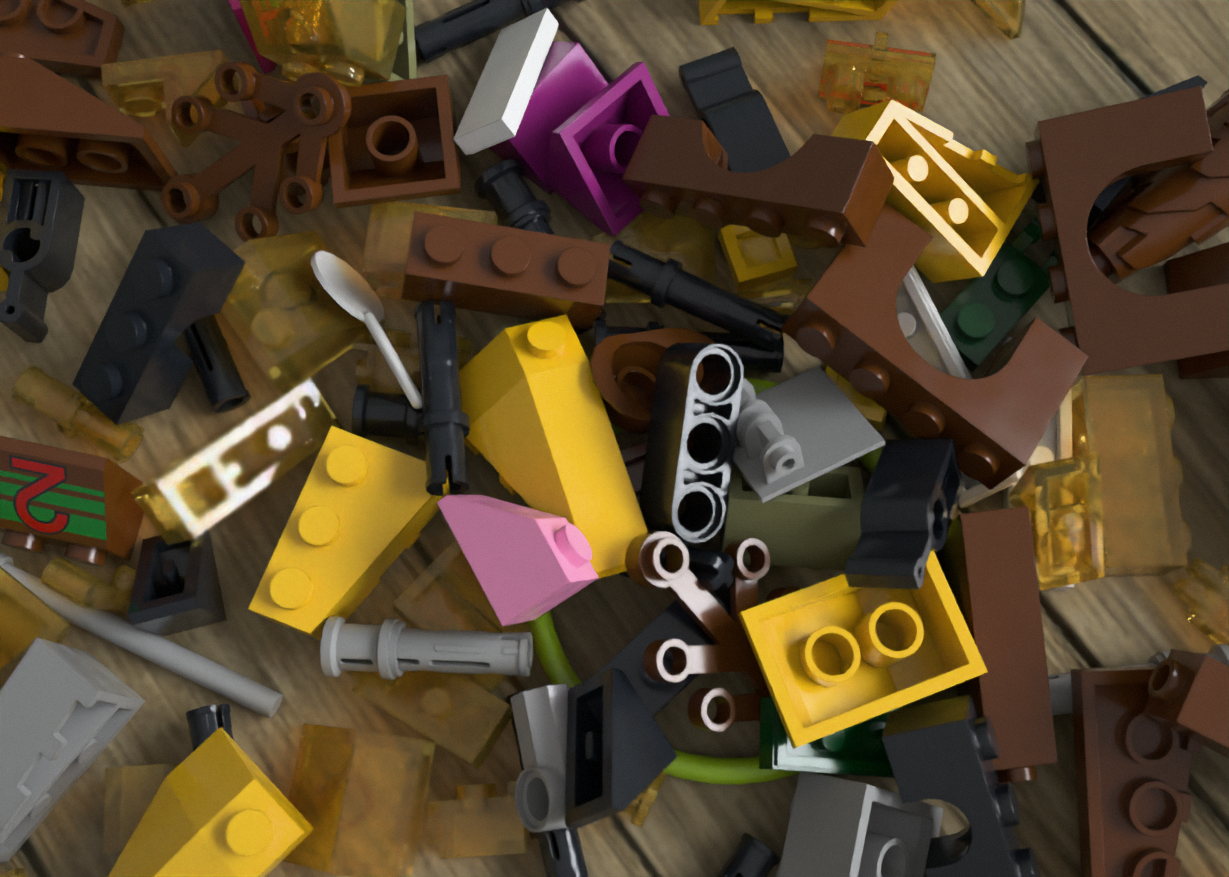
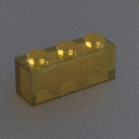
[1071,374,1192,578]

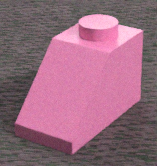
[437,495,599,626]

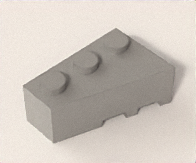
[0,637,146,863]

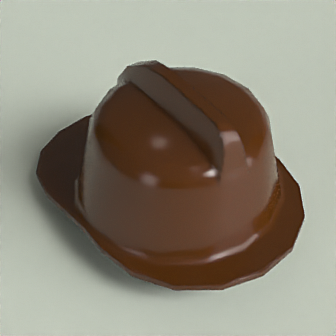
[590,328,715,434]

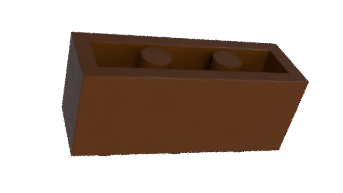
[401,211,610,329]

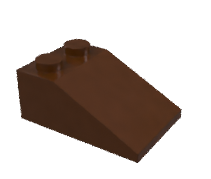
[0,51,178,192]

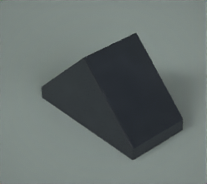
[128,524,227,637]
[565,667,677,829]

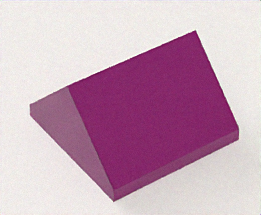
[459,41,609,195]
[545,62,670,237]

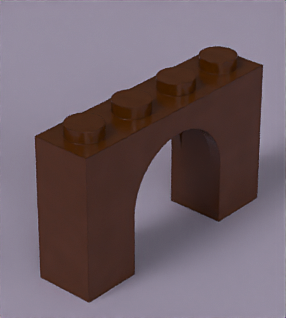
[1025,86,1229,376]
[780,201,1089,490]

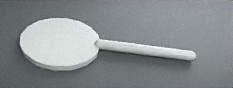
[311,250,422,409]

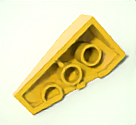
[459,314,648,579]
[107,727,315,877]

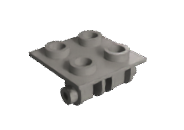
[733,366,885,503]

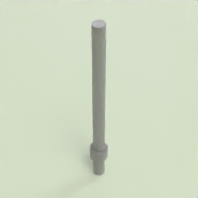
[0,552,283,719]

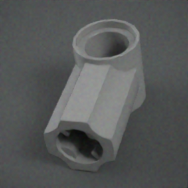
[510,684,599,832]

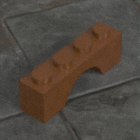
[622,114,895,248]

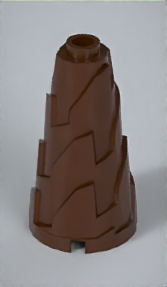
[1087,89,1229,284]

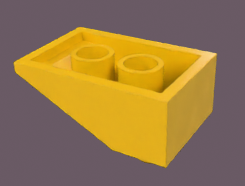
[738,551,988,749]

